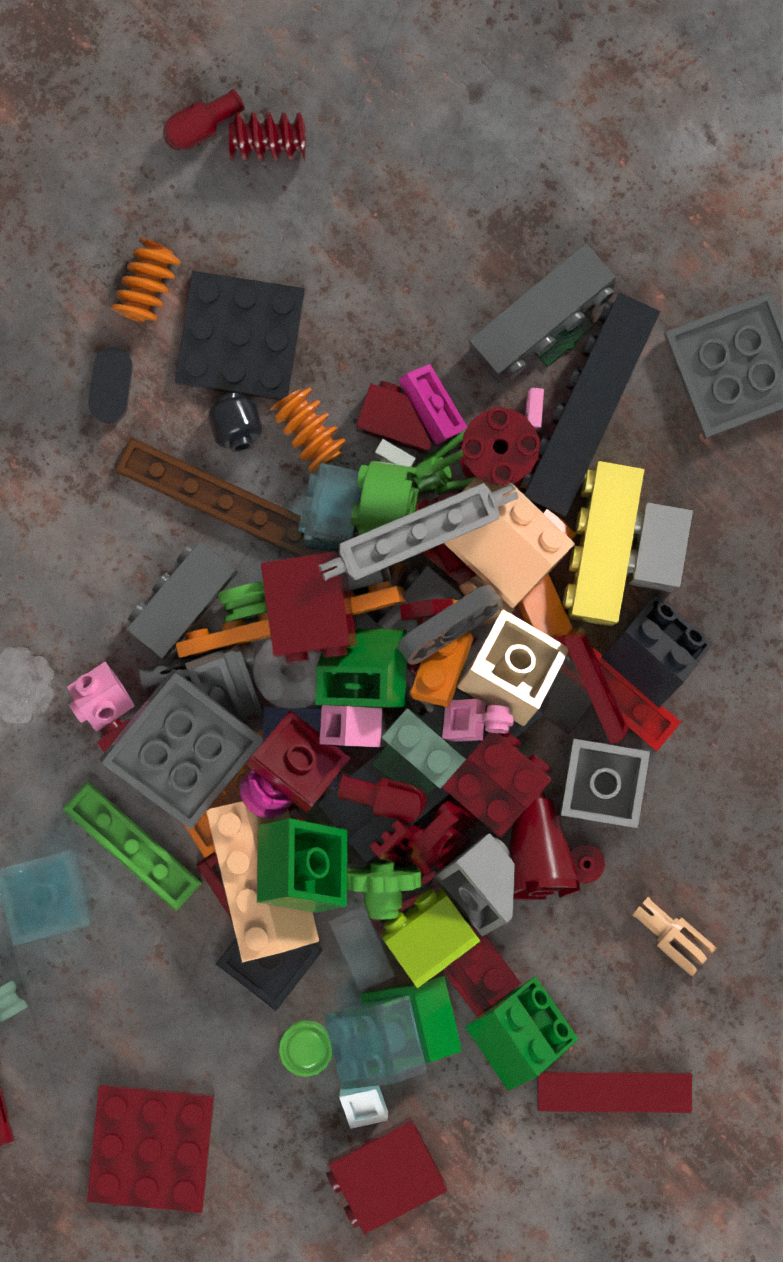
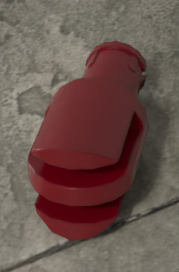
[163,89,245,150]
[338,775,427,823]

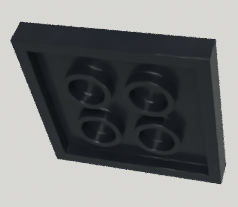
[175,271,305,400]

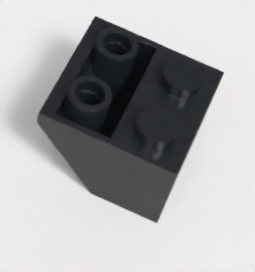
[602,594,713,708]

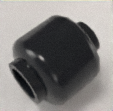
[208,393,262,453]

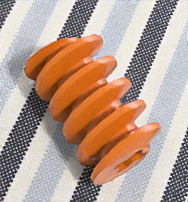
[110,237,181,323]
[269,387,346,474]

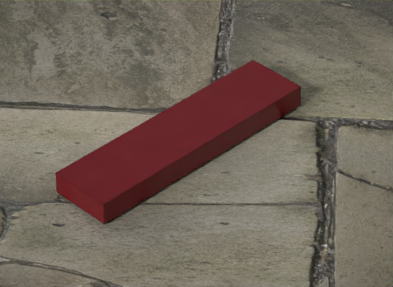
[537,1071,692,1113]

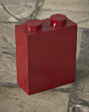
[261,551,357,663]
[326,1117,447,1235]

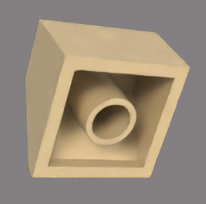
[457,610,569,727]

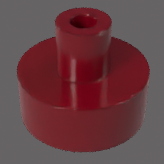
[570,844,605,883]

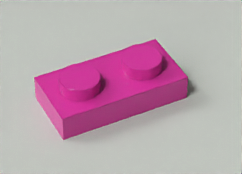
[398,364,467,446]

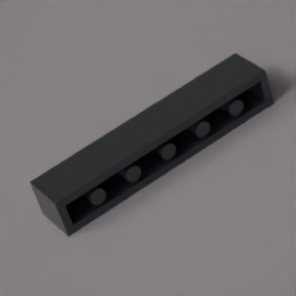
[519,292,661,520]

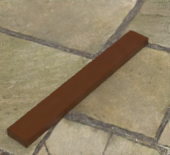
[115,437,406,590]

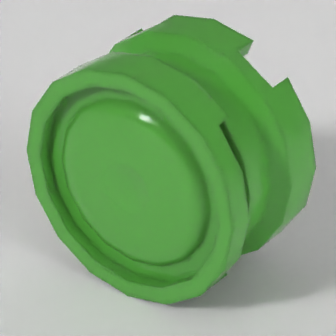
[217,581,267,623]
[279,1020,333,1077]

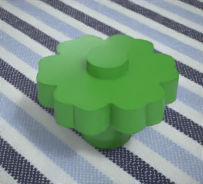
[347,861,421,919]

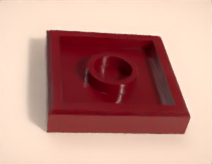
[246,709,350,813]

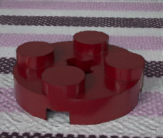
[408,801,477,875]

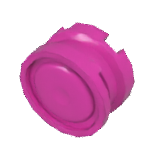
[240,769,294,819]

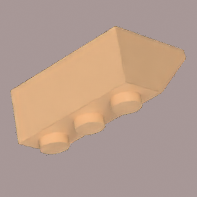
[444,477,575,608]

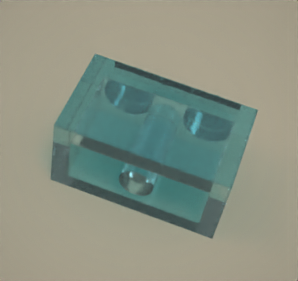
[298,463,362,552]

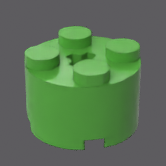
[351,461,420,535]

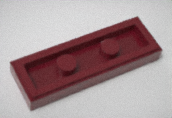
[564,626,628,745]

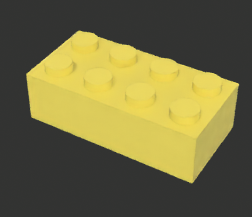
[562,461,644,627]

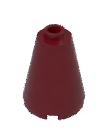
[509,793,581,901]

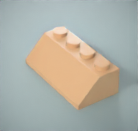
[206,801,320,962]

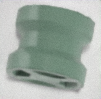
[0,980,28,1023]

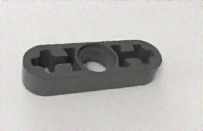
[397,585,503,664]

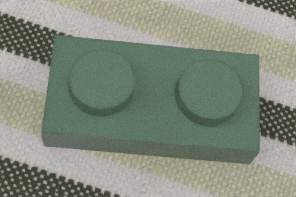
[381,708,466,789]

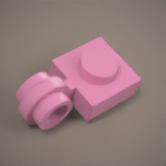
[442,699,514,742]

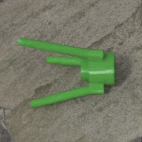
[413,428,476,496]

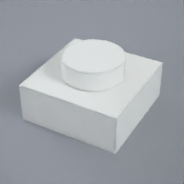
[375,439,416,467]
[339,1081,388,1129]

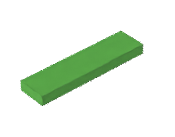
[62,781,203,911]

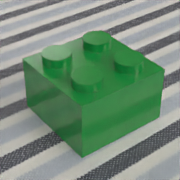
[257,818,347,913]

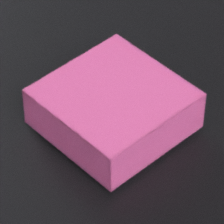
[525,388,544,432]

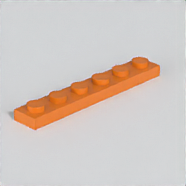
[176,581,406,658]

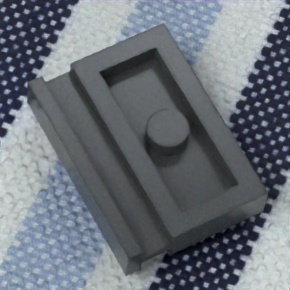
[185,644,263,722]

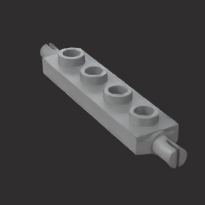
[318,483,519,581]

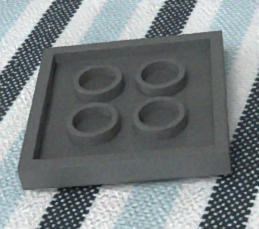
[664,292,783,440]
[100,669,264,829]

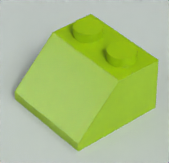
[380,888,480,988]

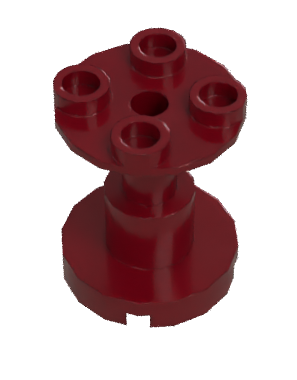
[459,407,540,489]

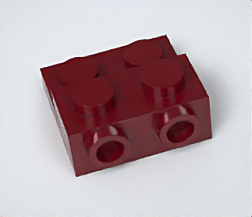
[442,732,552,838]

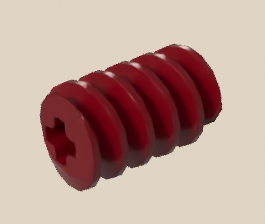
[228,112,306,161]

